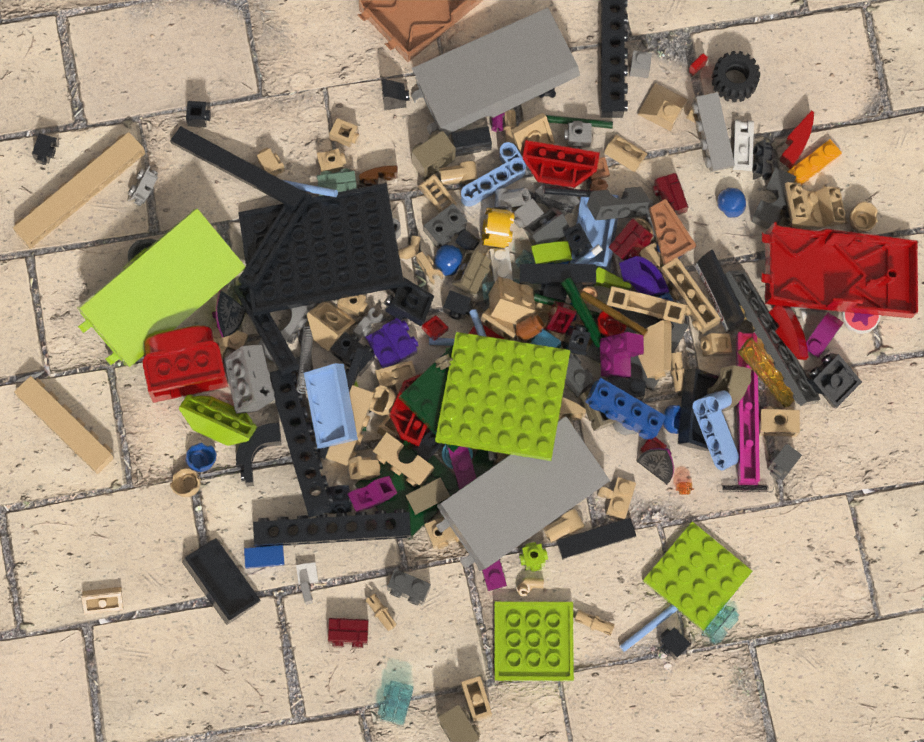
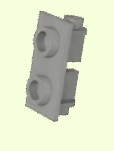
[127,166,158,206]

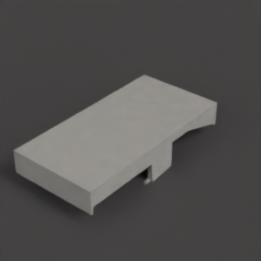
[411,8,580,137]
[436,417,610,571]

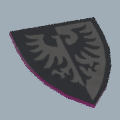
[212,290,246,338]
[637,448,674,485]

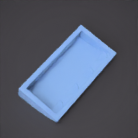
[570,195,620,271]
[304,363,358,448]

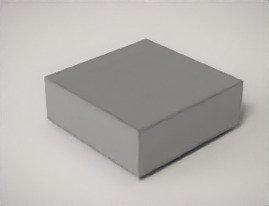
[300,582,313,605]

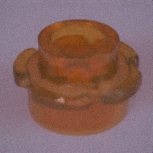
[675,482,694,495]

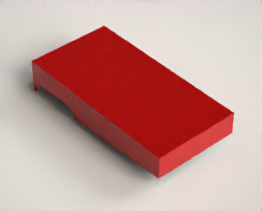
[761,222,918,318]

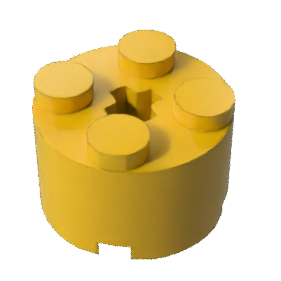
[481,207,514,248]

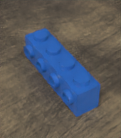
[585,377,666,440]

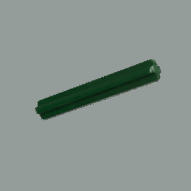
[562,278,604,348]

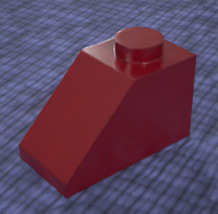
[546,301,576,335]

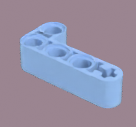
[461,142,526,207]
[693,390,739,471]

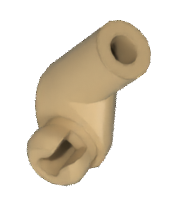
[399,236,421,260]
[517,578,544,596]

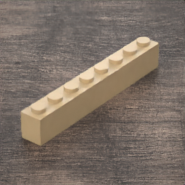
[13,132,145,249]

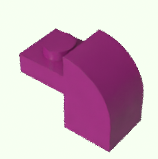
[806,312,844,358]
[348,476,397,511]

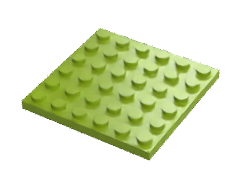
[435,332,570,461]

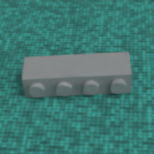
[692,92,735,172]

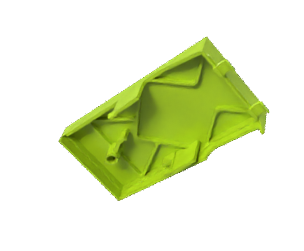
[77,208,246,367]

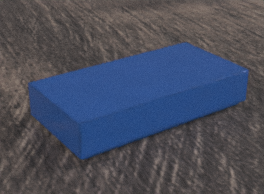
[244,545,285,569]

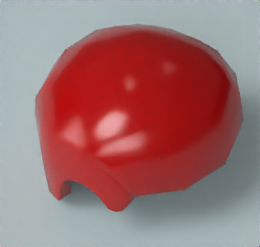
[597,311,627,337]

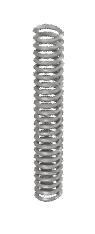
[296,325,313,394]

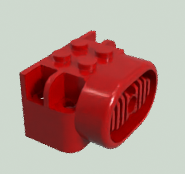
[143,325,229,403]

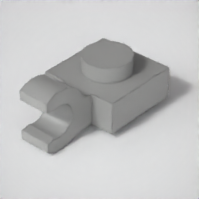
[353,308,383,340]

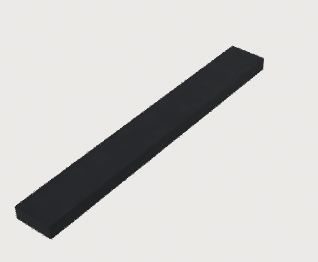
[170,126,305,210]

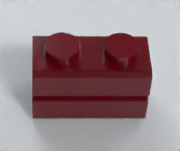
[652,173,689,215]
[608,218,654,261]
[328,618,369,649]

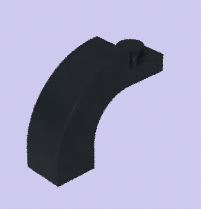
[236,422,282,487]

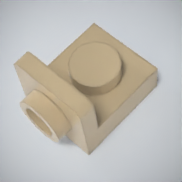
[701,333,732,357]

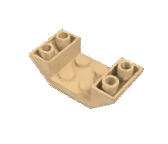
[785,182,847,229]

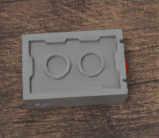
[223,345,275,414]

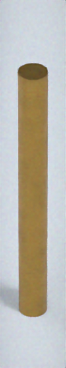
[581,291,648,337]

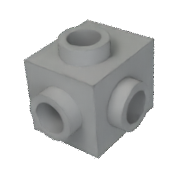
[564,121,591,149]

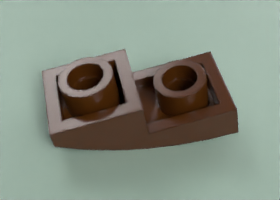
[359,166,398,187]

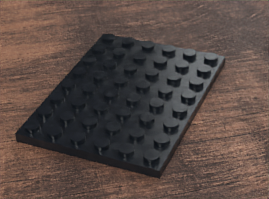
[238,183,405,316]

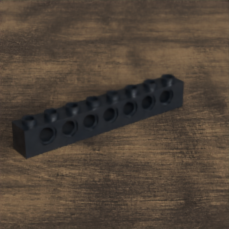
[601,0,628,118]
[270,370,334,518]
[253,509,412,547]

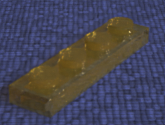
[738,338,794,407]

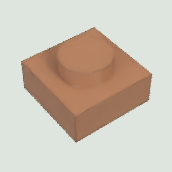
[590,157,610,181]

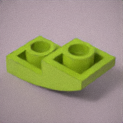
[531,241,572,264]

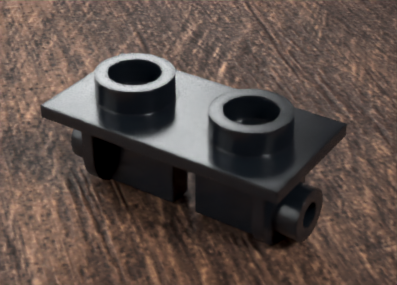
[752,139,773,180]

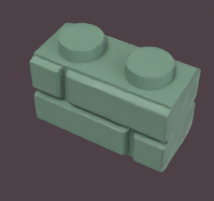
[317,169,357,196]

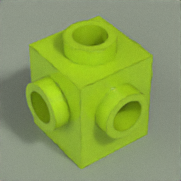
[519,542,548,572]

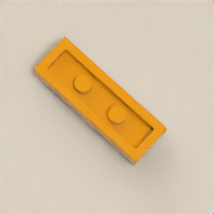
[787,139,842,186]

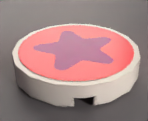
[842,312,881,334]

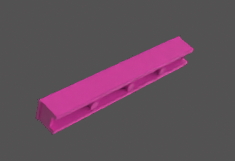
[736,332,760,485]

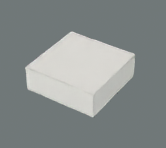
[296,562,318,585]

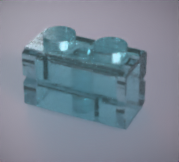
[378,681,414,727]

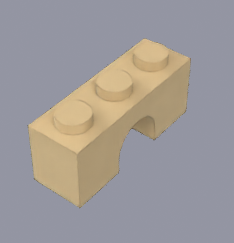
[373,432,435,487]

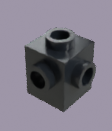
[326,485,352,514]

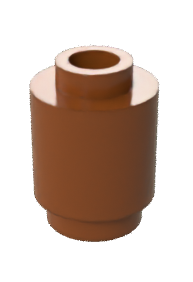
[515,315,545,341]

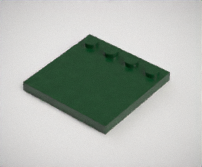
[399,345,460,453]
[354,439,459,540]

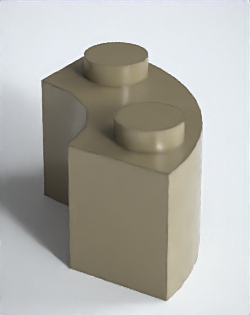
[707,365,751,411]

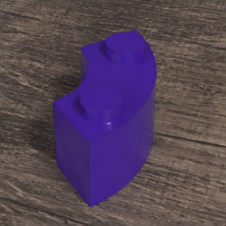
[619,256,669,297]

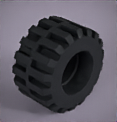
[711,51,760,102]

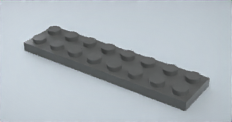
[725,270,821,406]

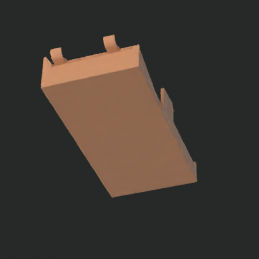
[358,0,483,62]

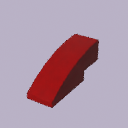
[779,110,815,169]
[769,305,809,360]

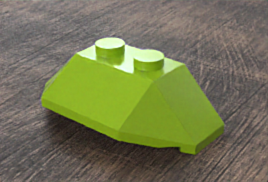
[179,395,257,446]

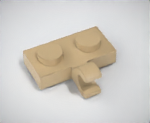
[210,322,248,359]
[375,360,416,394]
[597,477,636,520]

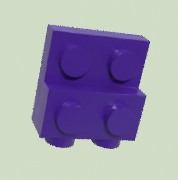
[365,318,419,368]

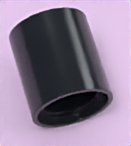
[455,229,480,250]

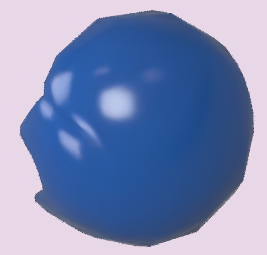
[717,187,746,218]
[434,245,463,276]
[663,405,681,434]
[185,443,217,472]

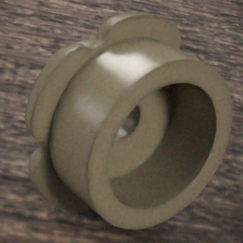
[434,354,453,370]

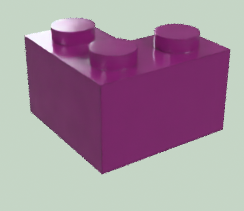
[600,332,644,378]

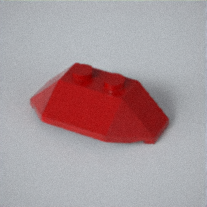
[522,140,600,188]
[389,373,427,446]

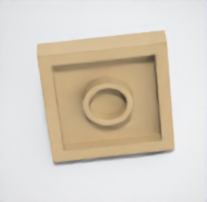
[511,113,555,157]

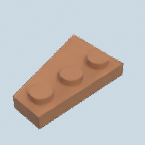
[649,199,697,265]

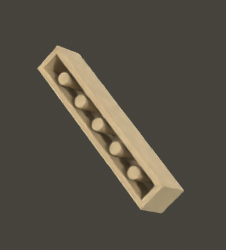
[14,376,114,475]

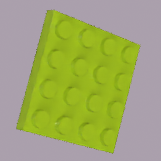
[643,522,753,631]
[494,602,574,681]

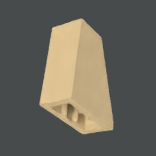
[635,320,672,380]

